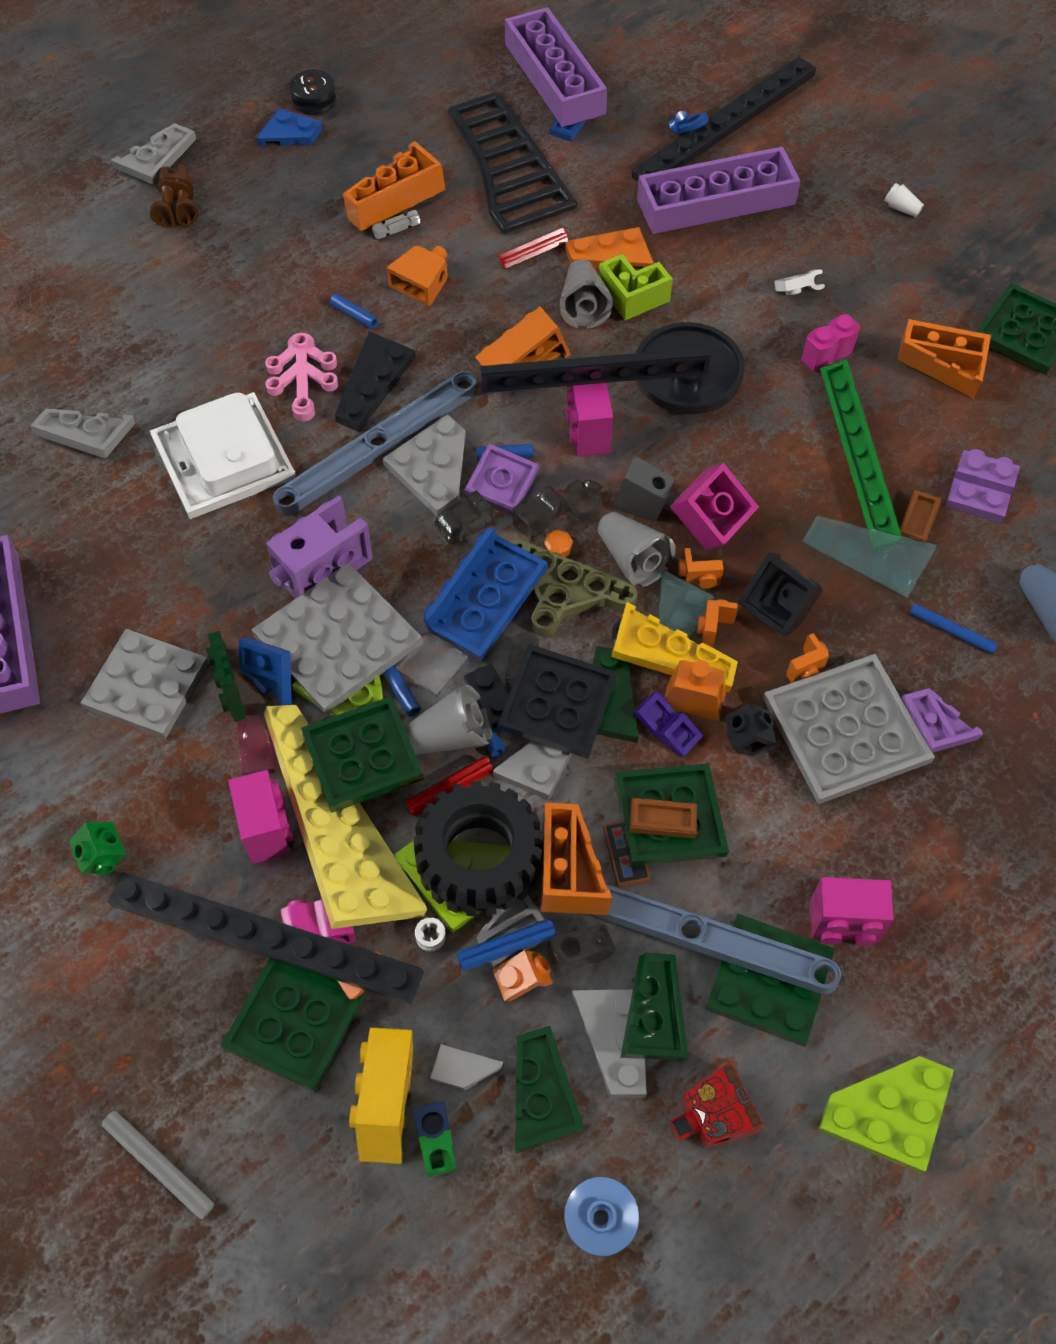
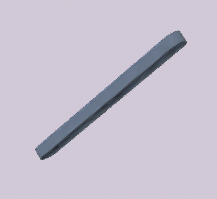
[273,371,477,515]
[589,884,841,994]

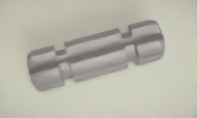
[372,210,421,240]

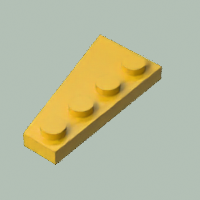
[611,602,738,693]

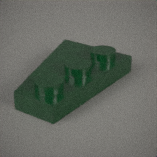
[206,631,246,722]
[592,645,639,743]
[620,952,688,1061]
[515,1026,584,1154]

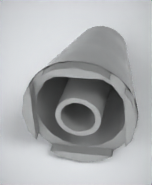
[559,259,613,329]
[598,512,676,587]
[404,684,492,755]

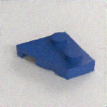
[256,108,323,146]
[238,637,292,706]

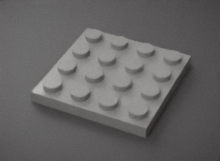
[251,562,423,715]
[763,654,935,804]

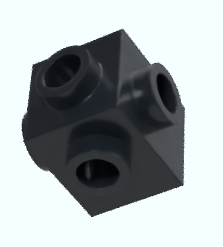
[725,703,777,757]

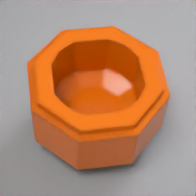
[544,530,573,557]

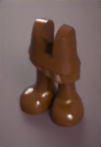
[149,165,198,228]

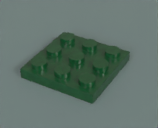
[976,283,1056,375]
[301,696,424,813]
[614,763,729,867]
[705,913,835,1047]
[221,958,365,1093]

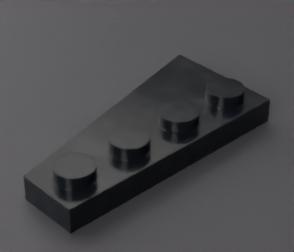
[335,331,416,432]

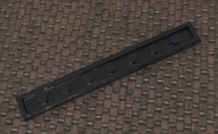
[480,348,711,393]

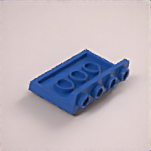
[424,527,548,661]

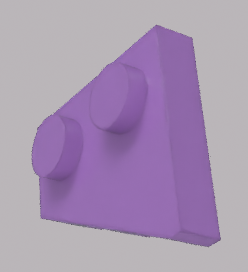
[901,688,983,753]

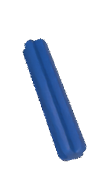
[457,919,556,971]

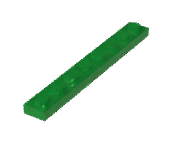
[820,358,904,554]

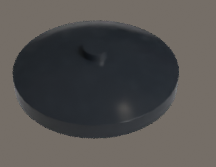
[636,322,745,414]

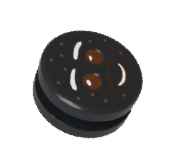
[290,69,336,115]

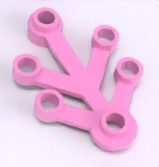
[265,333,338,422]

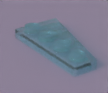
[802,516,938,598]

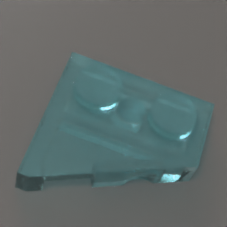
[659,570,714,639]

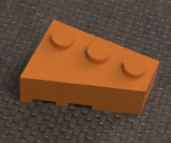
[475,306,571,366]
[898,319,991,399]

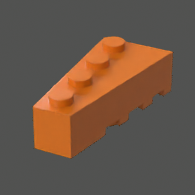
[343,141,445,231]

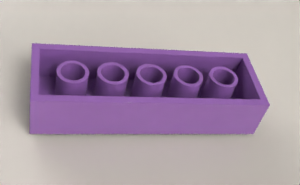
[505,7,607,127]
[637,147,801,234]
[0,535,41,714]

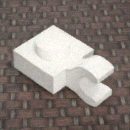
[774,269,825,295]

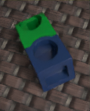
[412,1101,457,1178]

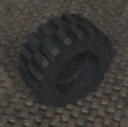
[414,781,543,917]

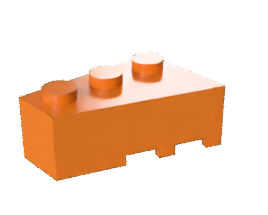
[540,803,612,915]

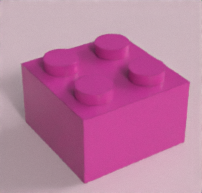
[565,383,613,456]
[670,462,759,550]
[228,770,294,864]
[810,877,894,946]

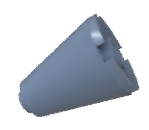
[1019,564,1056,642]

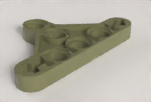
[509,539,638,637]

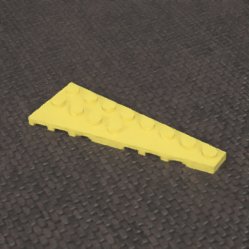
[264,705,427,929]

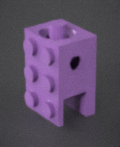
[266,495,373,599]

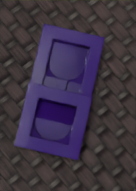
[633,691,703,757]

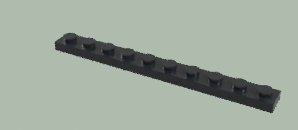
[631,56,816,182]
[108,872,424,1005]

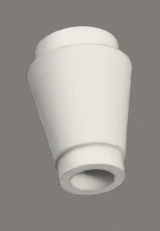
[884,183,924,218]

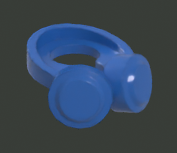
[668,111,709,135]

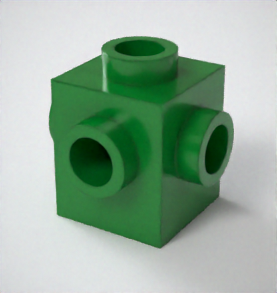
[69,822,126,876]

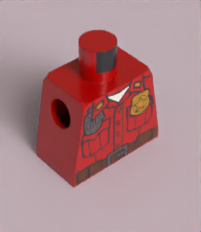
[670,1062,764,1148]

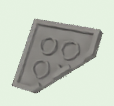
[383,414,466,517]

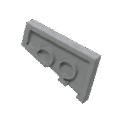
[111,123,196,184]
[572,989,647,1098]

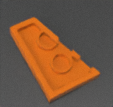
[565,227,654,268]

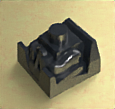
[737,553,823,637]

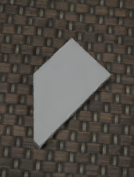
[430,1044,503,1091]

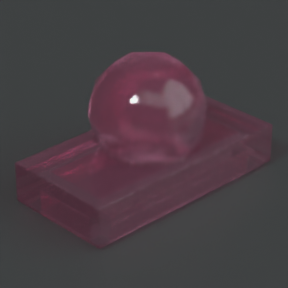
[237,713,276,776]

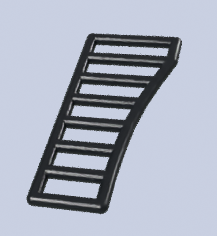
[448,92,577,234]

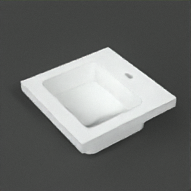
[150,392,296,519]

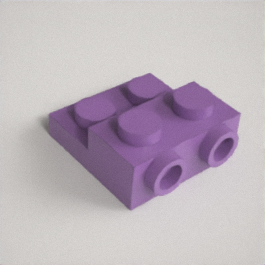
[945,449,1020,523]

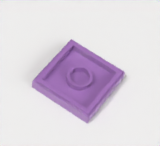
[464,443,540,516]

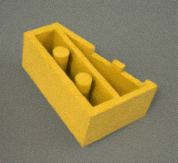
[349,1028,414,1164]

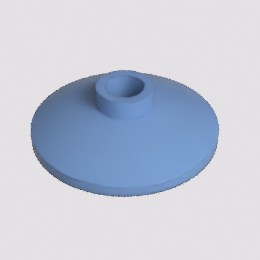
[564,1177,639,1256]

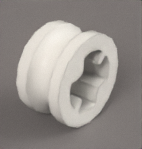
[415,917,446,952]

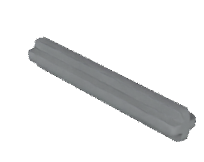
[102,1111,214,1219]

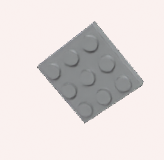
[80,629,209,739]

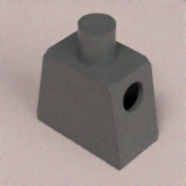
[613,456,679,521]

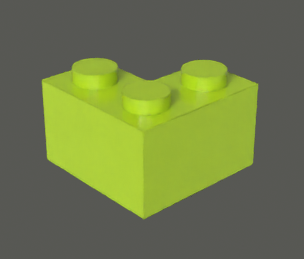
[599,254,673,320]

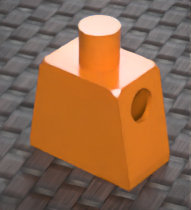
[387,245,448,307]
[664,660,726,722]

